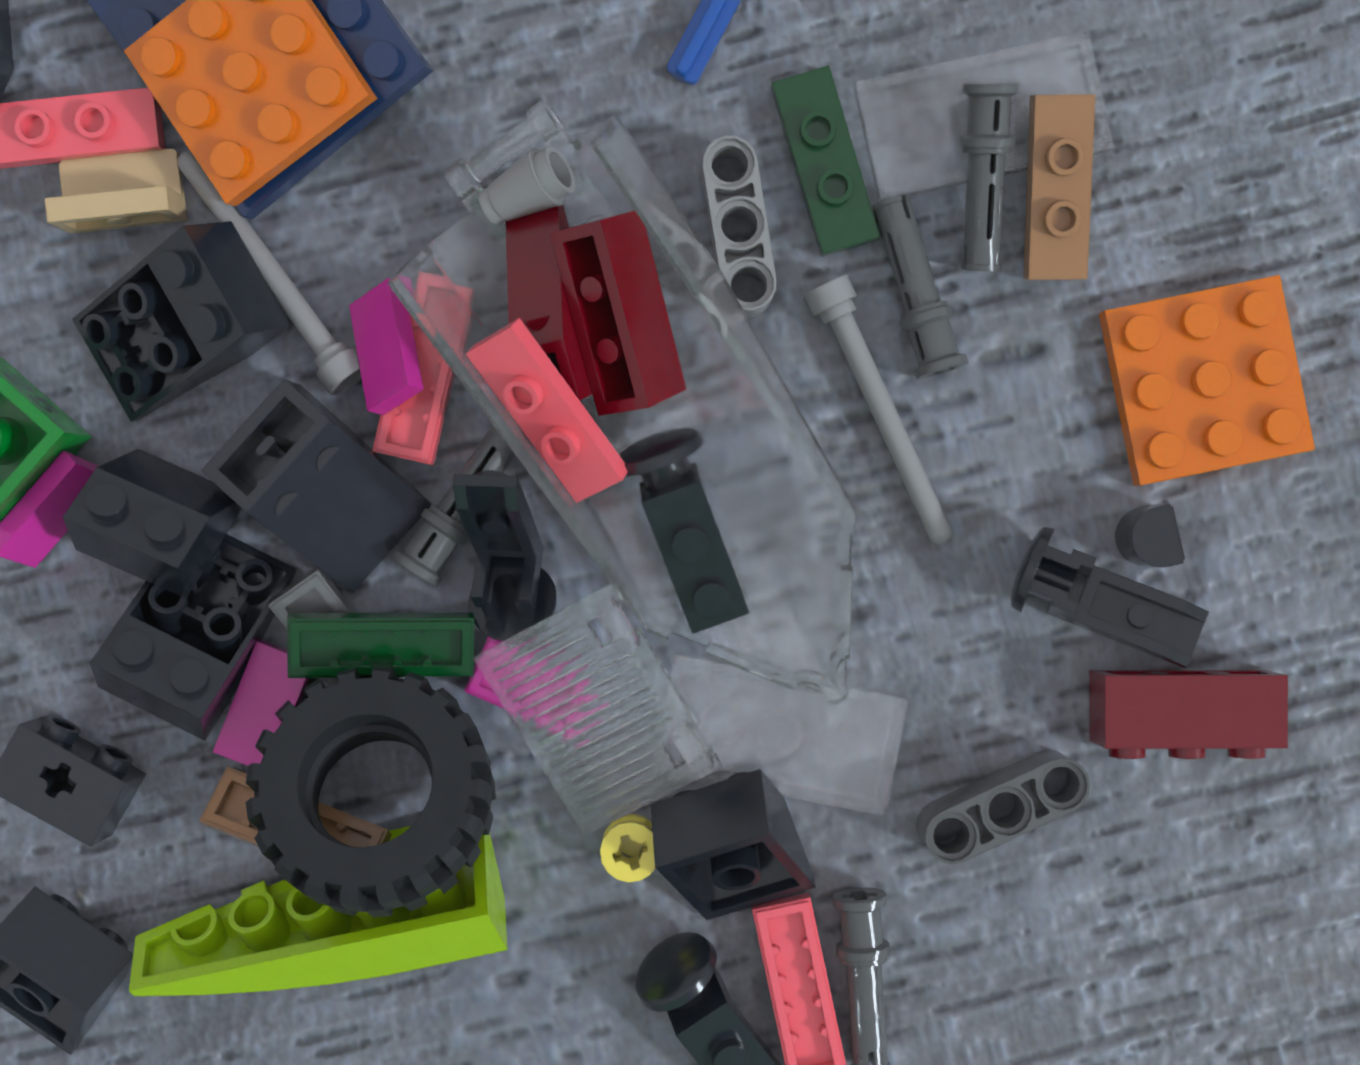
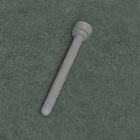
[178,151,361,396]
[804,274,952,545]

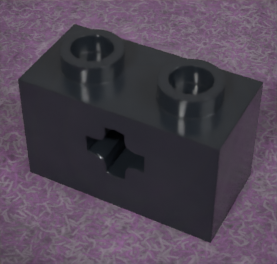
[0,715,146,847]

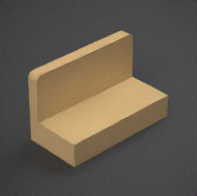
[44,149,188,234]

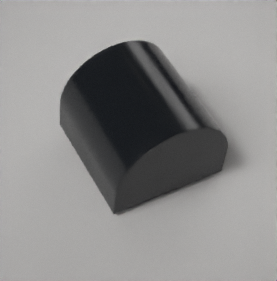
[1115,504,1185,567]

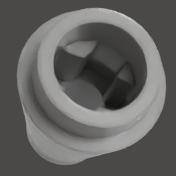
[479,146,575,225]

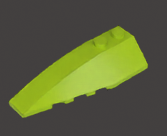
[129,826,508,996]

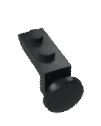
[619,427,750,634]
[453,470,557,643]
[1011,527,1209,668]
[635,932,781,1065]

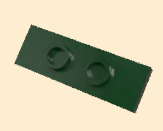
[771,65,880,258]
[287,612,474,678]

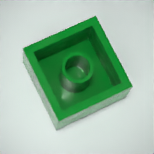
[0,357,92,522]

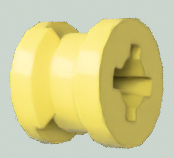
[600,813,655,883]

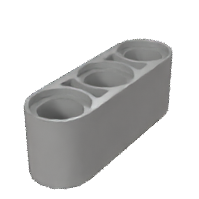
[702,136,776,319]

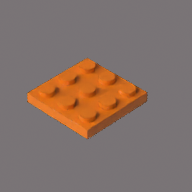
[124,0,378,206]
[1098,275,1315,486]

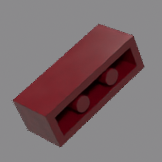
[549,209,687,416]
[1089,670,1288,759]

